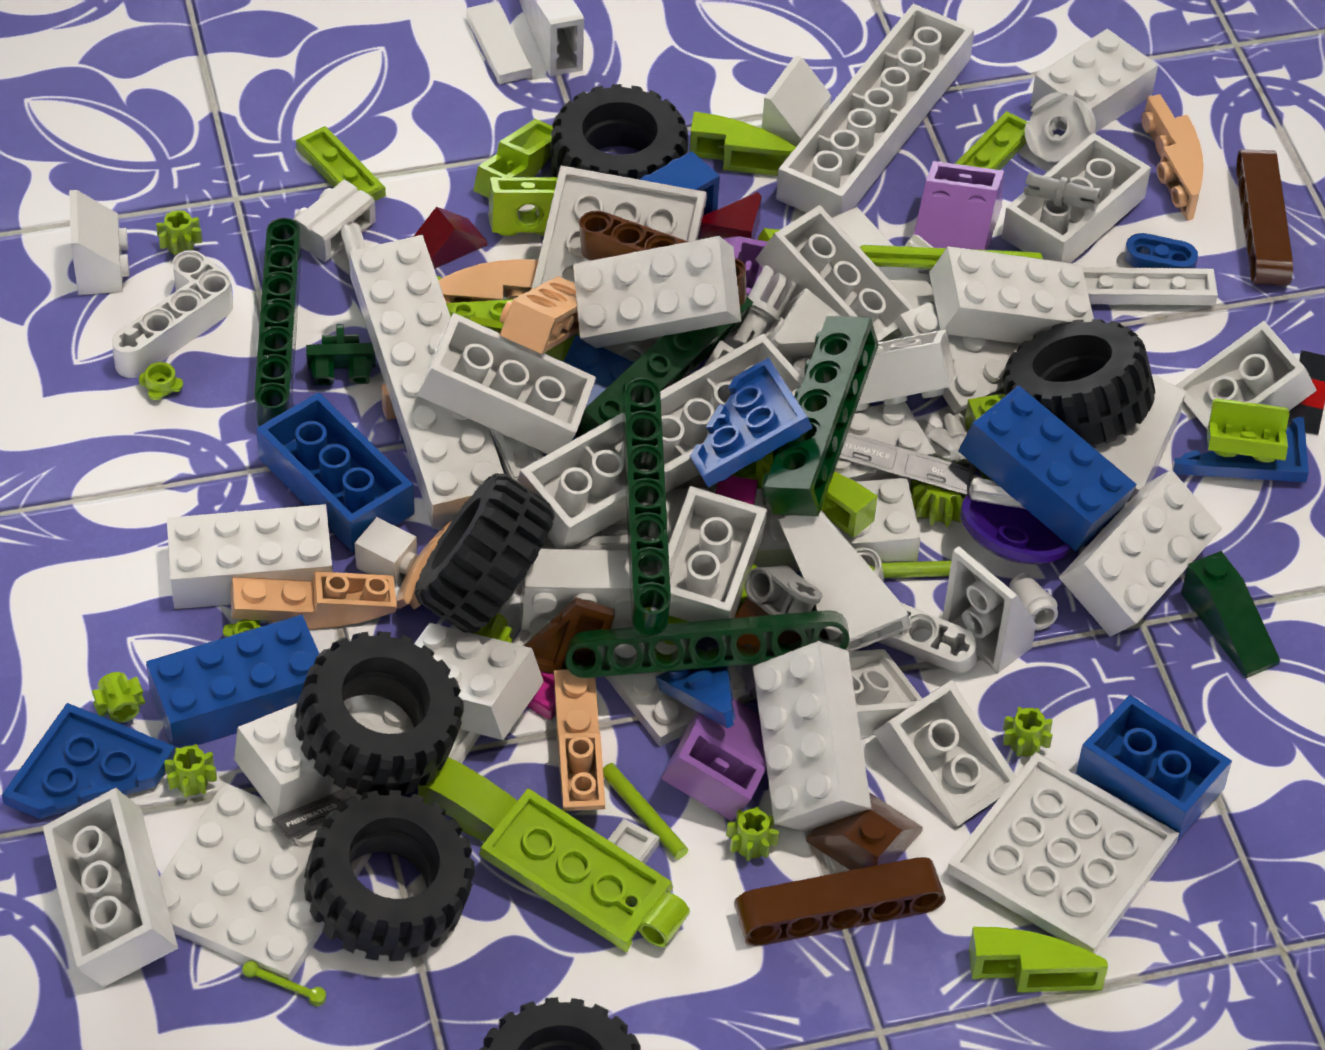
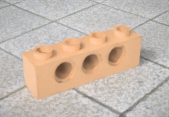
[500,276,580,354]

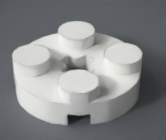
[1025,92,1096,165]

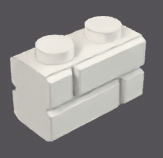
[293,179,376,262]

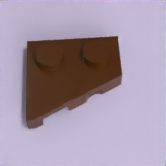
[524,597,615,674]

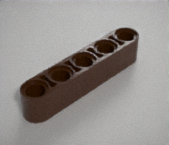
[1236,149,1293,286]
[579,210,747,306]
[733,857,946,946]

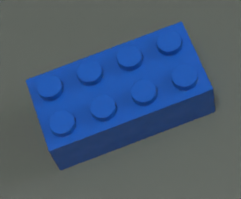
[958,385,1137,551]
[256,392,415,552]
[146,615,319,748]

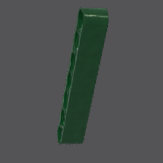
[254,218,302,426]
[622,377,671,636]
[565,610,850,678]

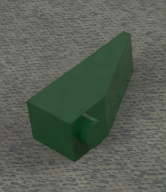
[1181,551,1280,678]

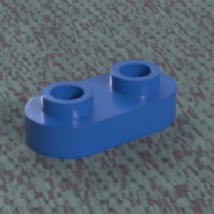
[1124,233,1198,268]

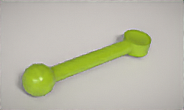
[242,961,326,1006]

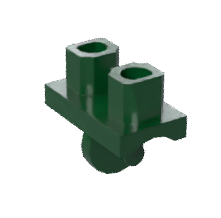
[306,324,376,386]

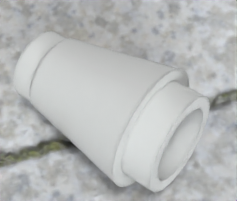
[1009,573,1058,630]

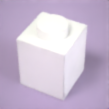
[355,517,418,588]

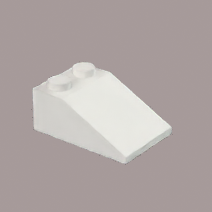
[1175,321,1317,430]
[942,547,1036,673]
[848,649,922,739]
[872,680,1016,828]

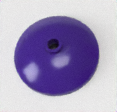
[960,494,1072,564]

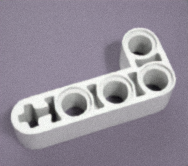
[112,250,234,378]
[856,548,978,673]

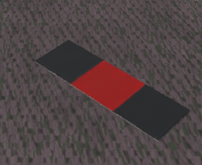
[1287,350,1325,435]

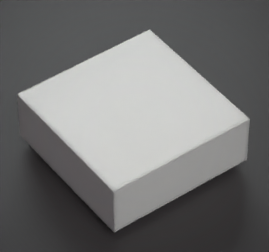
[608,819,660,864]

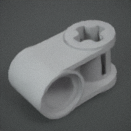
[745,566,823,633]

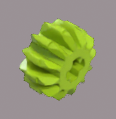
[910,479,967,528]

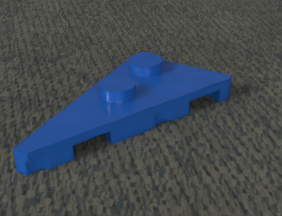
[1172,417,1309,482]
[656,648,736,729]

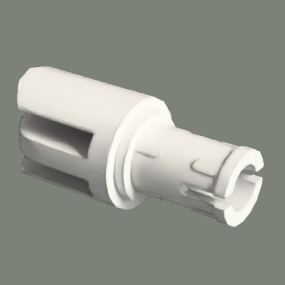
[732,265,797,345]

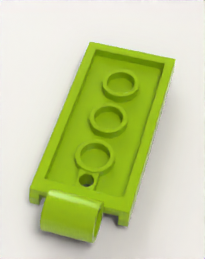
[479,788,690,953]

